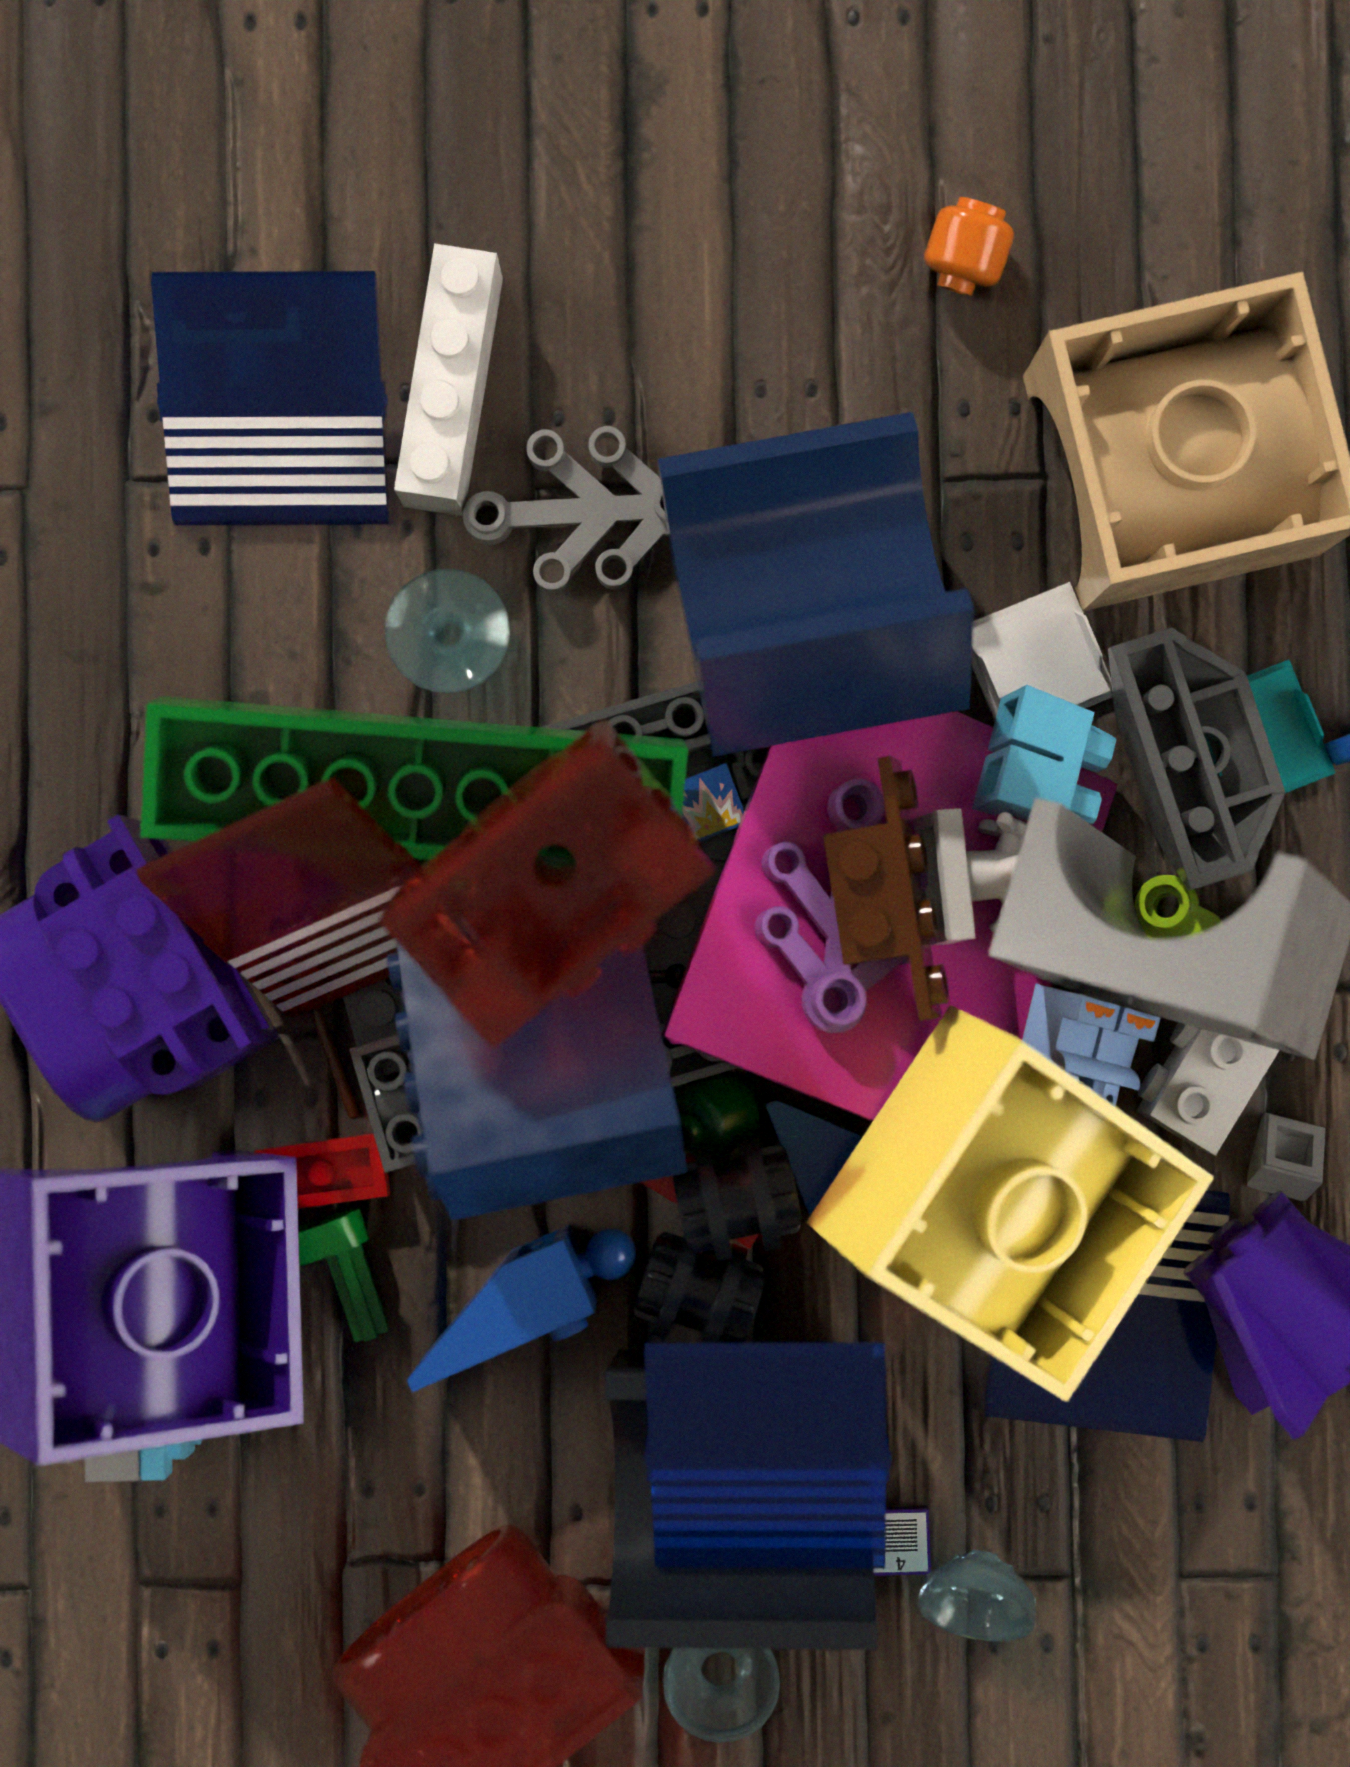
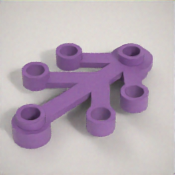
[755,779,928,1033]

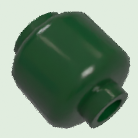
[673,1070,762,1162]

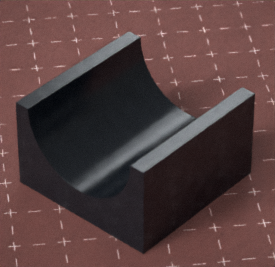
[605,1350,878,1650]

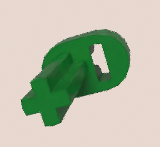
[298,1207,390,1343]

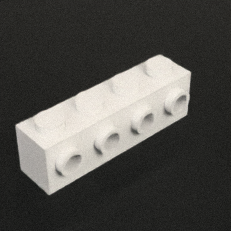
[1136,1022,1279,1156]

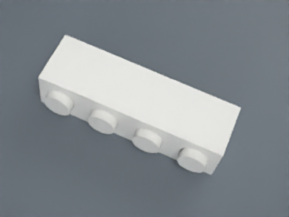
[394,243,503,516]

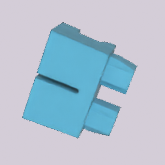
[972,685,1117,824]

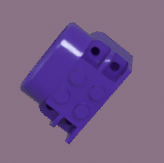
[0,814,281,1123]

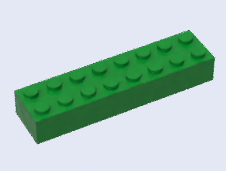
[140,696,688,879]

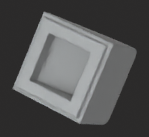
[1247,1112,1325,1201]

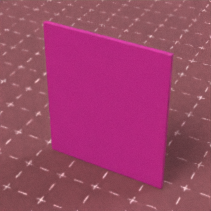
[661,711,1118,1122]

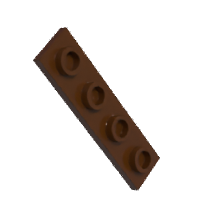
[823,756,949,1021]

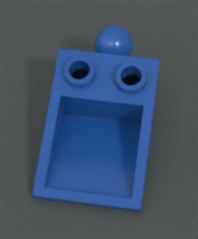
[407,1224,636,1392]

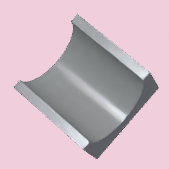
[988,798,1350,1060]

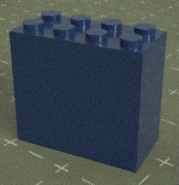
[387,881,688,1220]

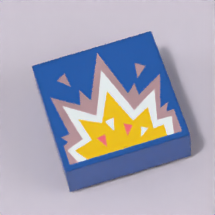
[681,763,745,846]

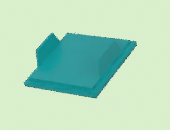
[1204,659,1336,793]

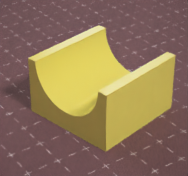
[806,1005,1214,1402]

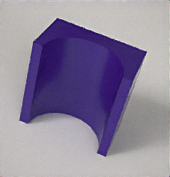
[0,1150,304,1465]

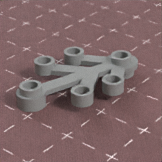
[463,426,668,593]

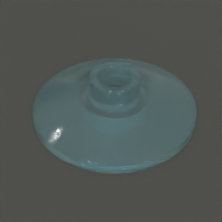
[385,569,510,693]

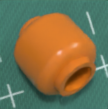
[924,197,1014,297]

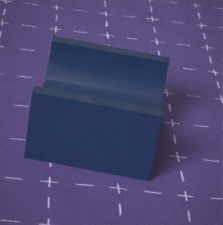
[657,412,974,756]

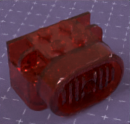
[378,719,714,1049]
[332,1524,646,1767]

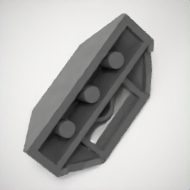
[1108,627,1285,891]

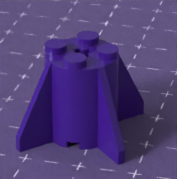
[1183,1191,1350,1440]

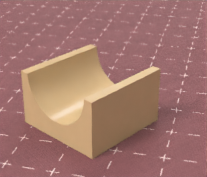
[1023,272,1350,611]

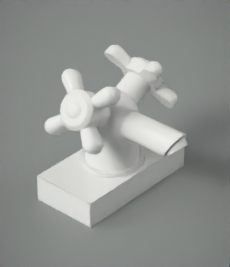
[913,809,1027,946]

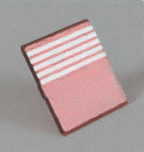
[135,778,463,1018]

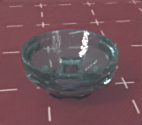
[918,1550,1036,1641]
[663,1648,780,1743]

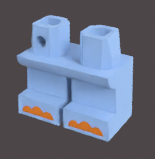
[1022,984,1161,1107]

